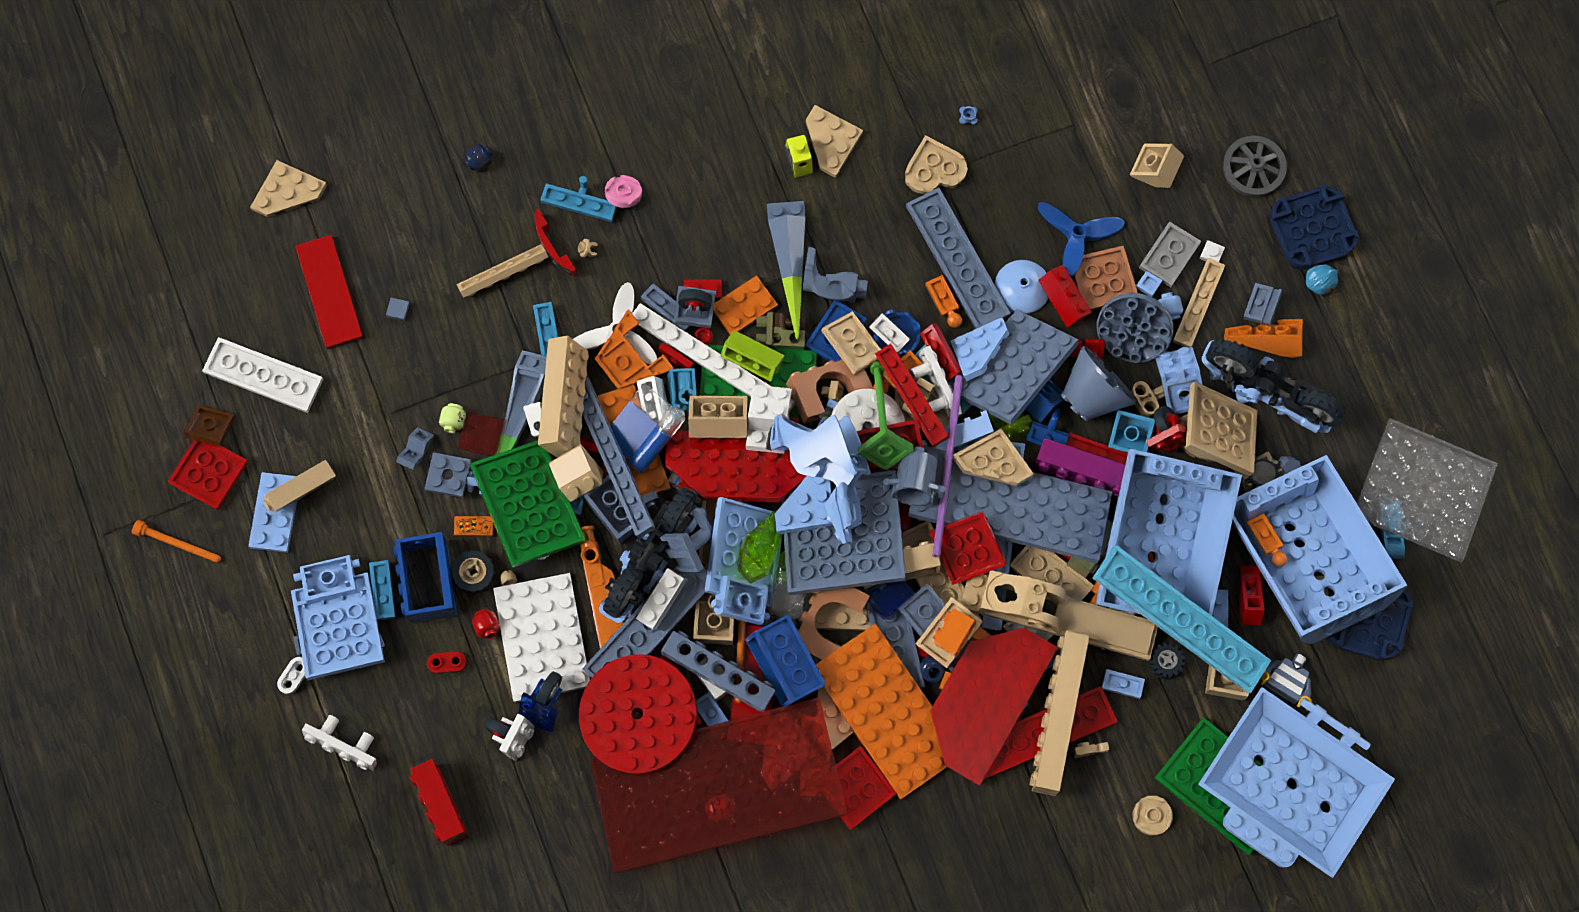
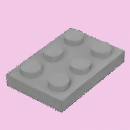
[1139,222,1201,288]

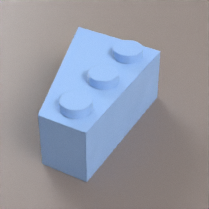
[932,410,994,453]

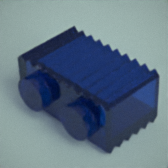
[868,581,915,620]

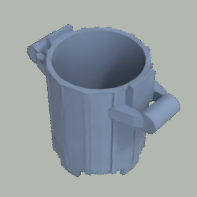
[883,447,946,506]

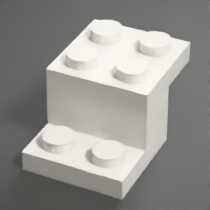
[746,385,792,454]

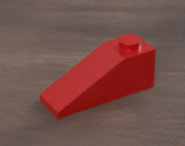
[1239,565,1265,626]

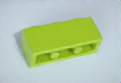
[720,330,784,382]

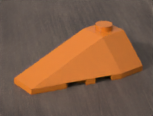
[1224,319,1303,358]

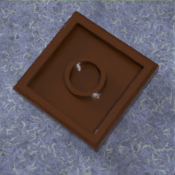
[183,405,235,447]

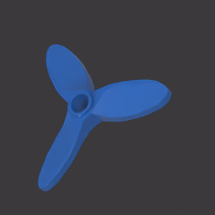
[1038,202,1125,277]

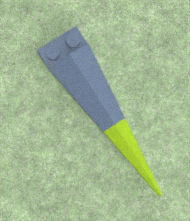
[767,201,805,340]

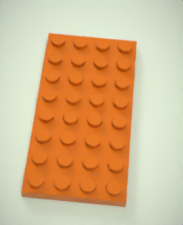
[815,623,946,799]

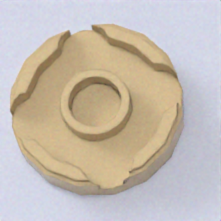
[1133,796,1173,836]

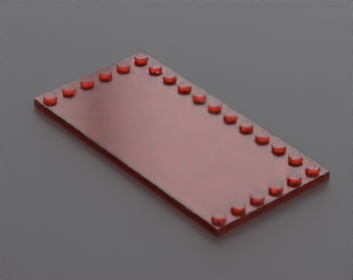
[590,698,848,874]

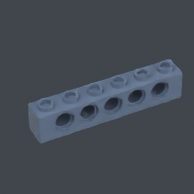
[661,631,776,714]

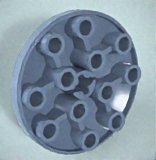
[1097,293,1173,363]

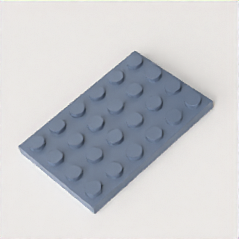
[951,309,1079,425]

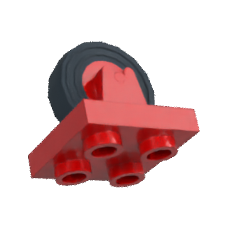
[1146,406,1187,453]

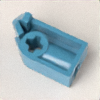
[667,368,697,420]

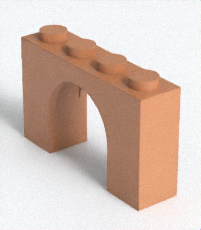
[786,359,873,424]
[796,587,870,660]

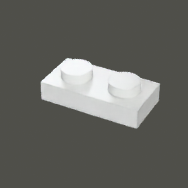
[869,314,910,353]

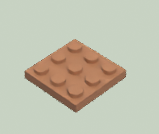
[1073,246,1138,311]

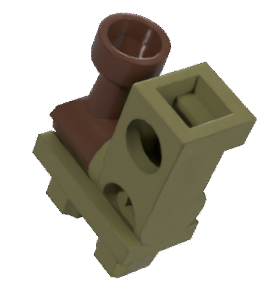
[756,312,805,350]

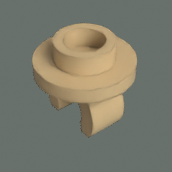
[578,239,598,258]

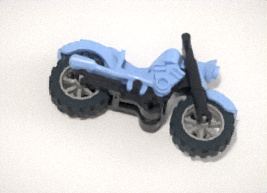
[1202,339,1347,433]
[599,487,698,623]

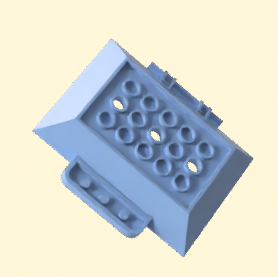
[1198,687,1395,878]

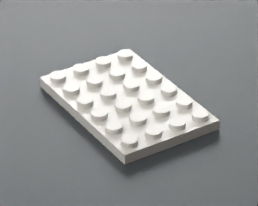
[493,573,590,703]

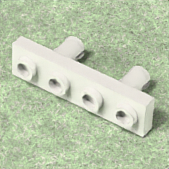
[909,346,962,421]
[302,715,377,771]

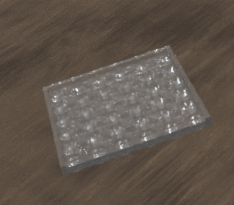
[1357,418,1498,563]

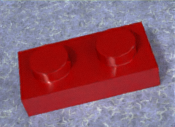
[684,280,722,300]

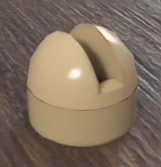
[500,570,517,586]

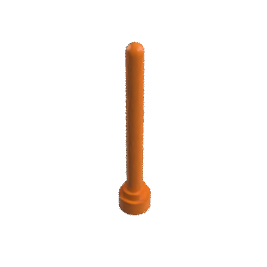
[132,520,221,563]
[735,619,747,703]

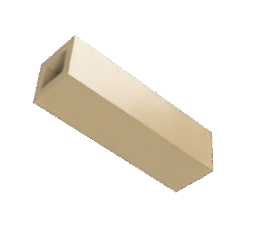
[263,460,336,514]

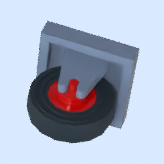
[673,286,716,329]

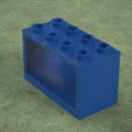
[393,532,458,623]
[745,614,826,709]

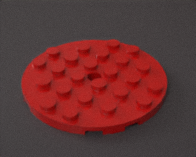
[579,654,697,774]

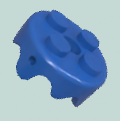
[873,310,920,358]

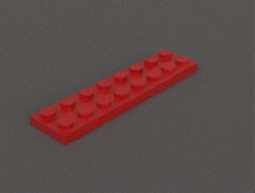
[972,686,1118,784]

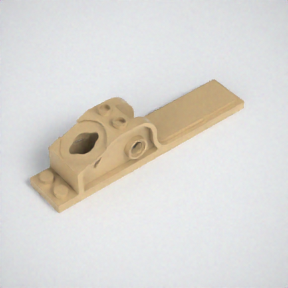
[960,571,1158,661]

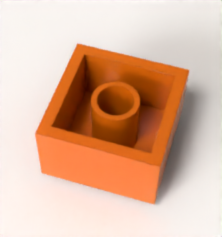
[933,608,976,658]

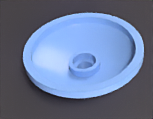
[995,260,1049,314]

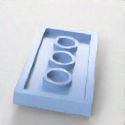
[248,472,297,553]

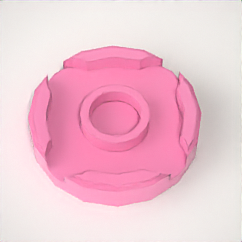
[605,175,642,208]

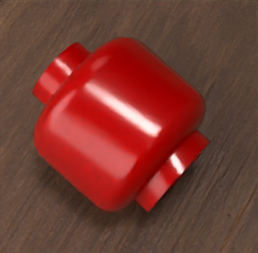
[472,609,500,639]

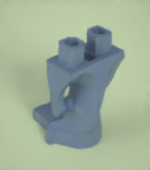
[803,247,868,303]

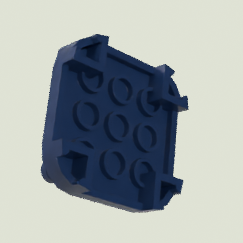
[1270,184,1359,269]
[1325,590,1413,661]

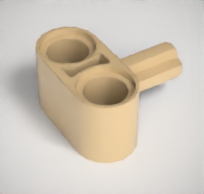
[1131,381,1165,418]

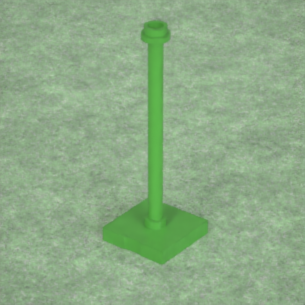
[858,361,914,471]

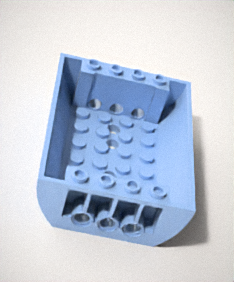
[1096,449,1242,616]
[1232,455,1407,644]

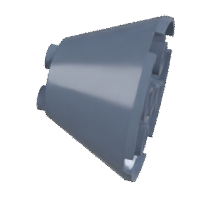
[1061,346,1136,422]

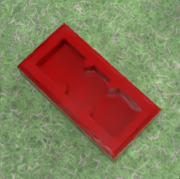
[659,342,694,369]

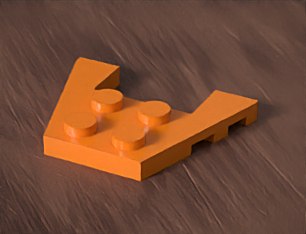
[595,309,674,389]

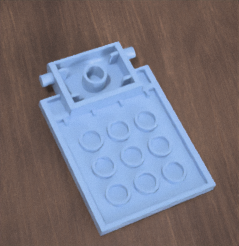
[705,497,782,625]
[291,555,385,680]

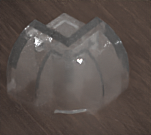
[768,566,807,620]

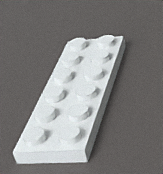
[202,337,323,413]

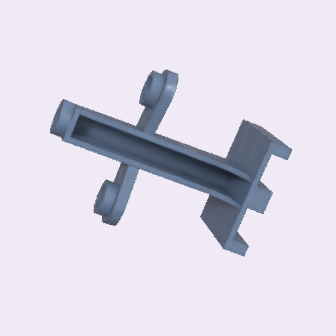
[660,508,715,572]

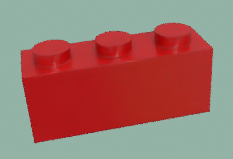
[1038,265,1092,328]

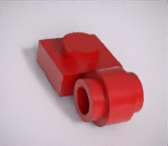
[1069,338,1105,359]

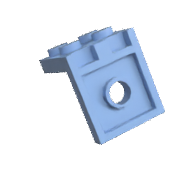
[1155,347,1202,414]

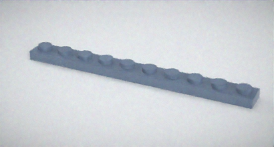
[582,377,656,539]

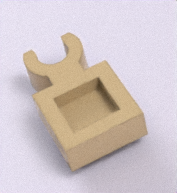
[1073,742,1109,758]

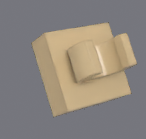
[821,381,844,402]

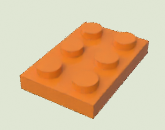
[713,275,778,335]

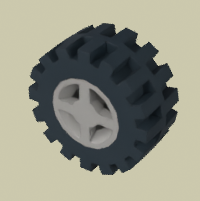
[1148,643,1185,680]

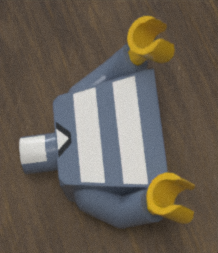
[1261,654,1312,711]

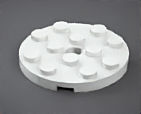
[831,389,905,431]

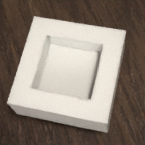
[1200,240,1225,262]

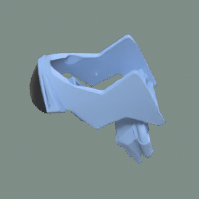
[765,413,871,544]

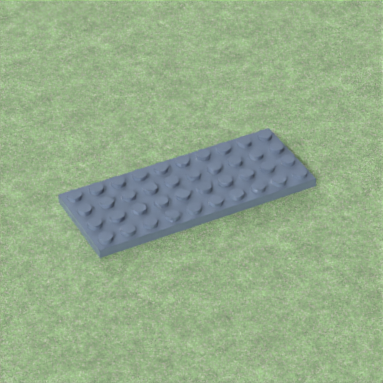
[908,445,1112,563]

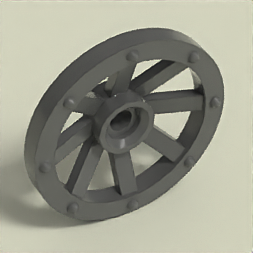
[1223,136,1287,197]

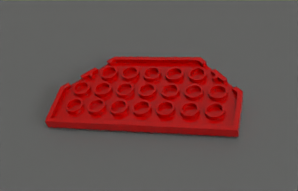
[665,430,807,502]
[930,628,1058,786]

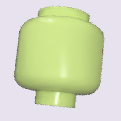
[439,403,466,433]

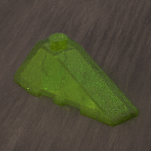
[738,511,783,584]

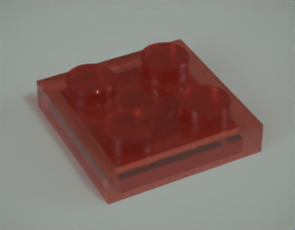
[458,411,505,456]

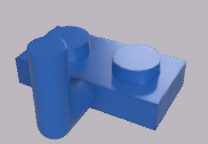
[1026,408,1069,445]

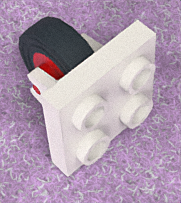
[484,714,534,761]

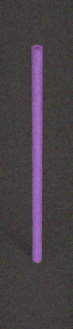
[932,375,963,557]

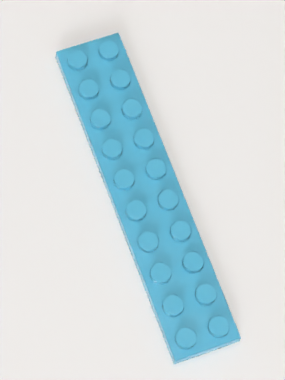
[1093,545,1271,693]

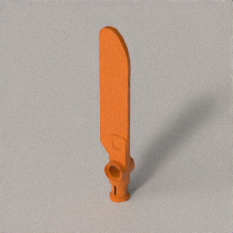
[580,526,624,649]

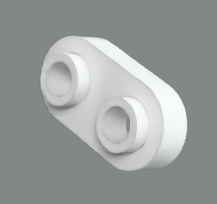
[277,657,305,694]

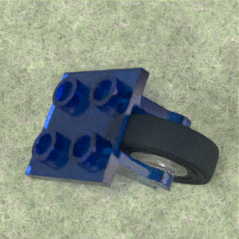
[518,671,562,733]

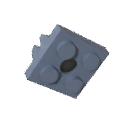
[425,452,472,498]

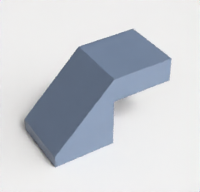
[396,427,434,470]

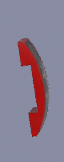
[535,209,577,277]

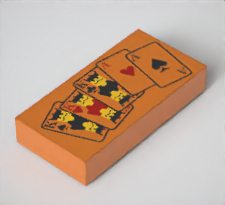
[454,516,494,537]

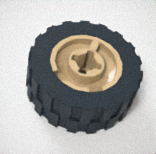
[451,550,496,595]

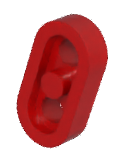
[427,652,467,674]

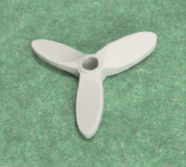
[573,282,657,365]

